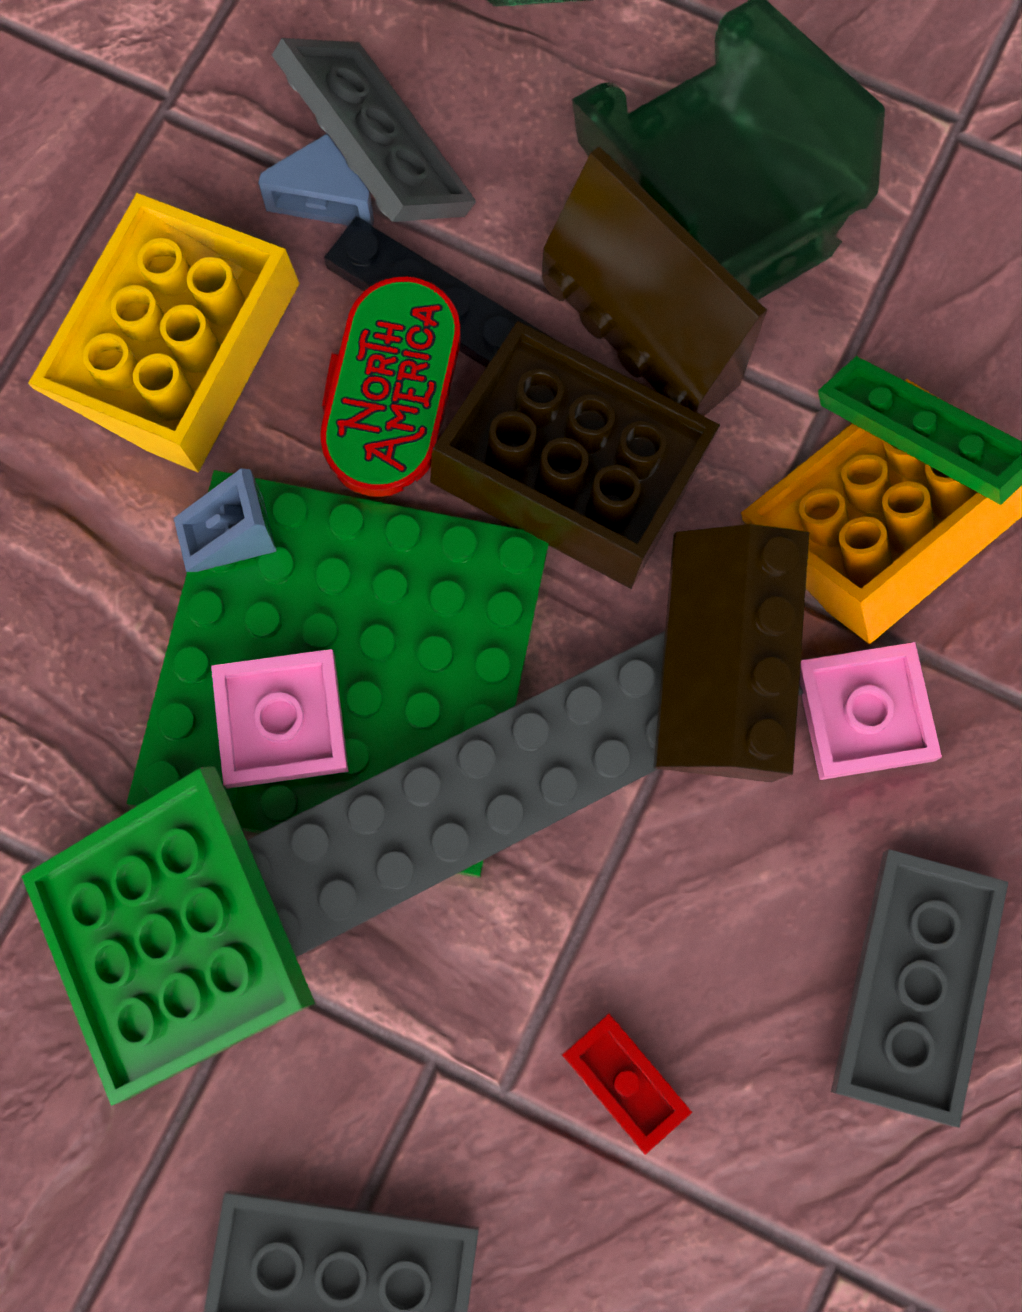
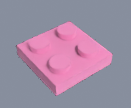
[799,642,942,780]
[211,649,349,789]

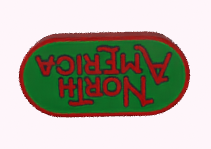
[320,277,461,497]

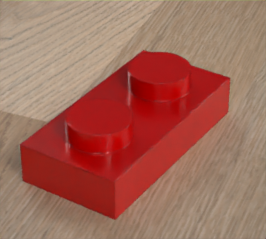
[561,1013,693,1155]

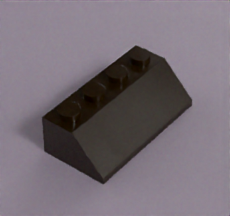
[653,524,810,782]

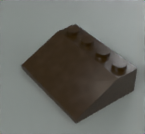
[542,146,767,416]
[430,321,720,589]

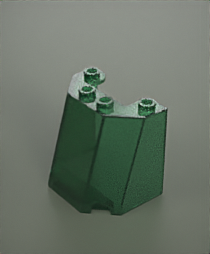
[572,0,885,300]

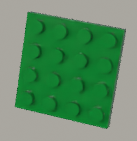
[21,767,316,1106]

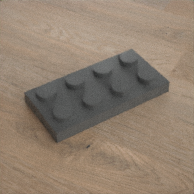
[272,38,477,222]
[831,849,1009,1128]
[204,1191,479,1312]

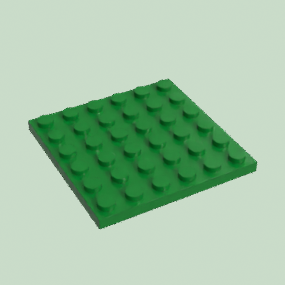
[126,470,549,878]

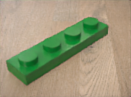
[818,356,1022,505]

